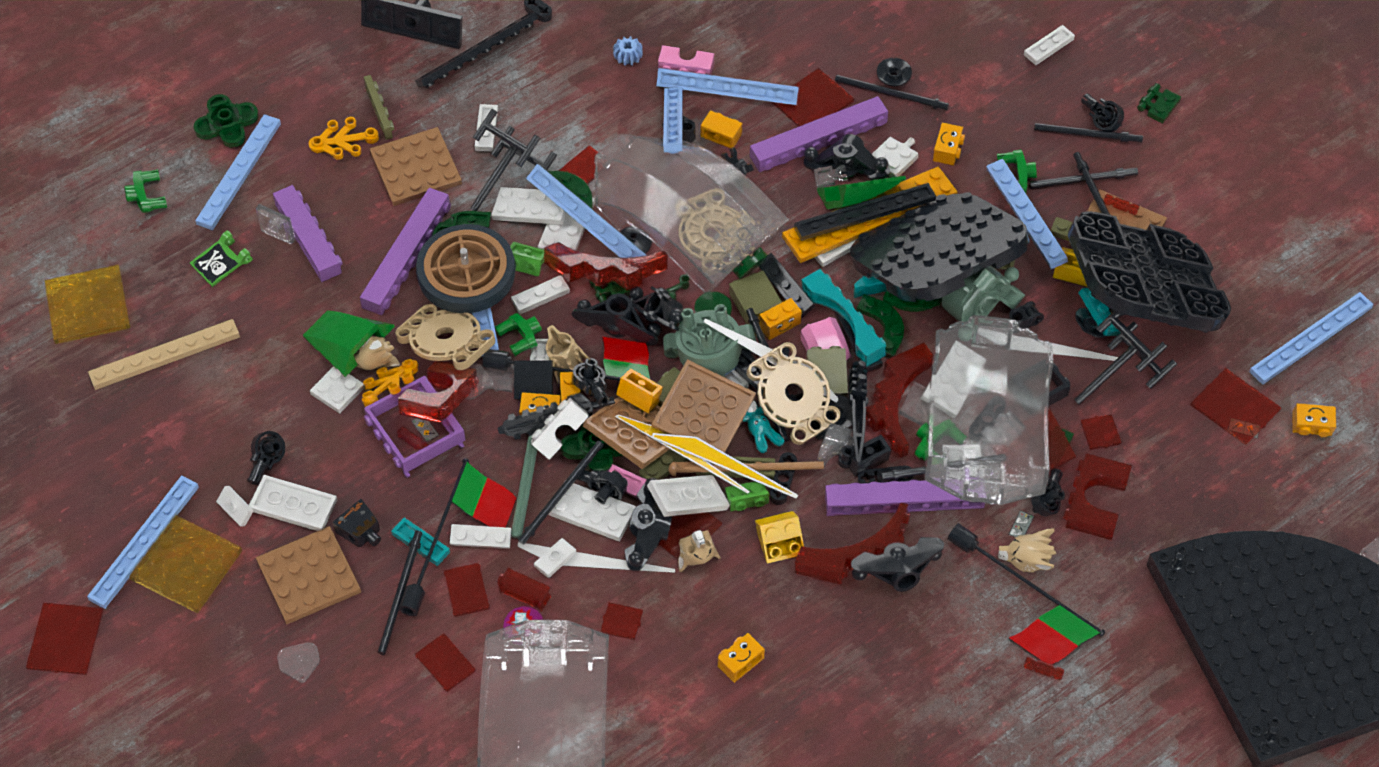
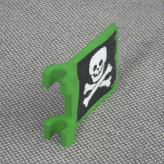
[190,230,253,287]

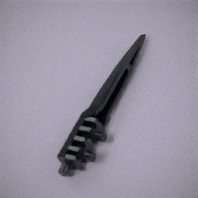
[849,360,868,464]

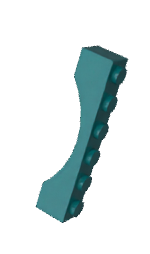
[801,269,886,367]

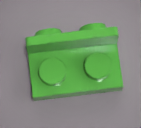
[510,242,548,276]
[725,481,769,511]

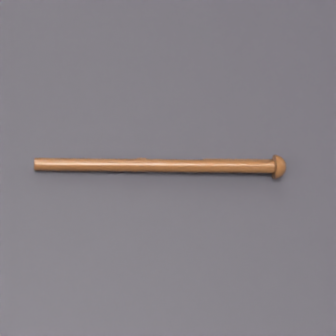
[668,461,824,477]

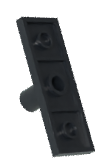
[361,0,463,49]

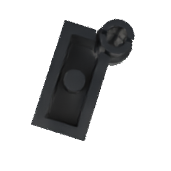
[838,435,891,477]

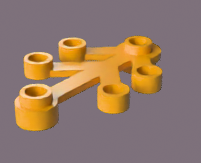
[309,117,379,160]
[362,359,418,407]

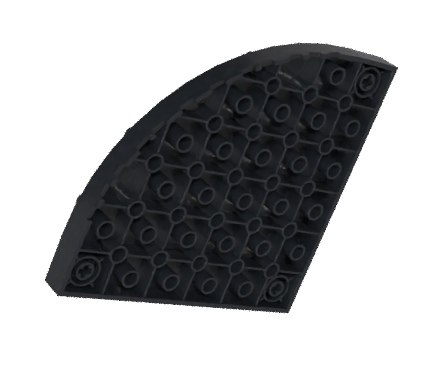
[1147,531,1379,767]

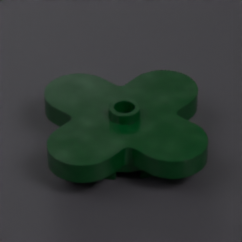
[193,94,259,148]
[560,425,623,472]

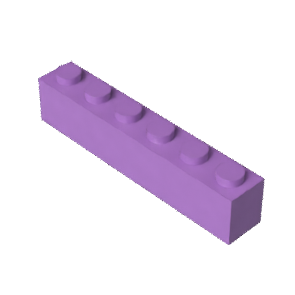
[273,185,343,282]

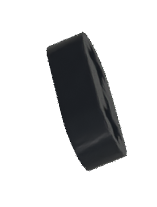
[524,0,552,22]

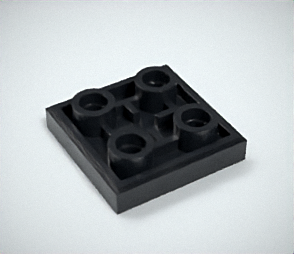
[514,360,553,399]

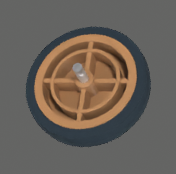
[416,224,516,313]

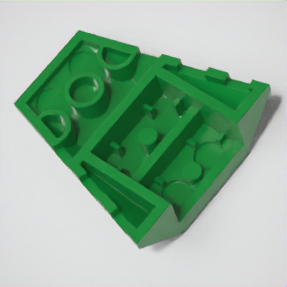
[817,176,906,209]
[303,310,395,377]

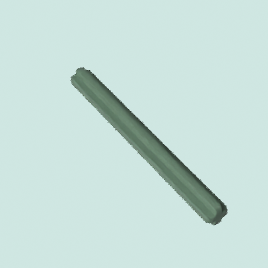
[511,436,537,539]

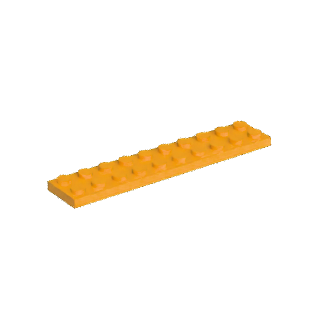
[782,167,958,263]

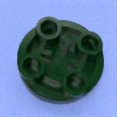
[733,247,768,280]
[694,291,732,316]

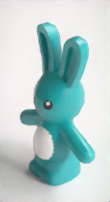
[742,401,784,453]

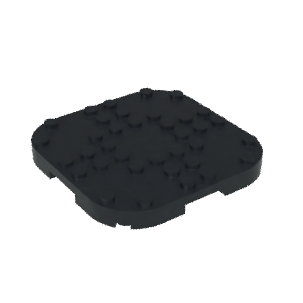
[850,192,1029,302]
[1068,211,1231,333]

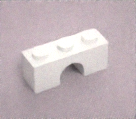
[531,398,588,460]

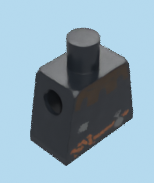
[333,499,381,547]

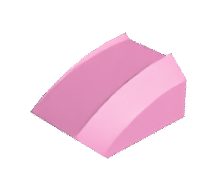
[801,317,851,360]

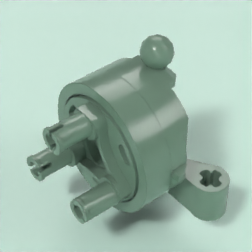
[942,265,1026,341]
[663,304,757,377]

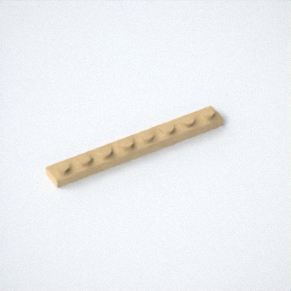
[88,319,240,390]

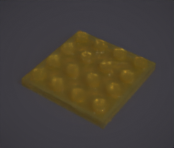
[44,264,131,344]
[130,515,242,613]

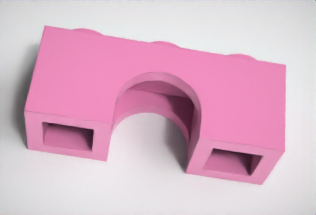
[658,45,714,75]

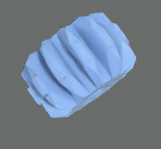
[613,36,643,66]

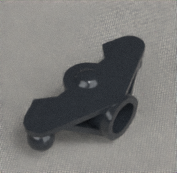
[804,134,890,180]
[629,286,683,331]
[571,294,662,345]
[624,477,672,571]
[851,537,944,592]

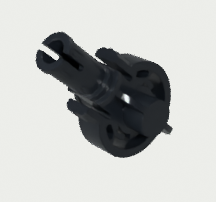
[1081,94,1124,132]
[572,358,610,406]
[247,431,285,485]
[1031,468,1065,517]
[576,469,628,504]

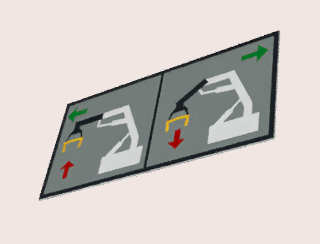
[1008,510,1034,538]

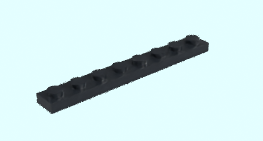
[415,12,538,88]
[794,183,936,241]

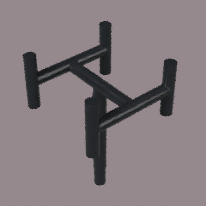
[470,109,557,211]
[1074,312,1177,405]

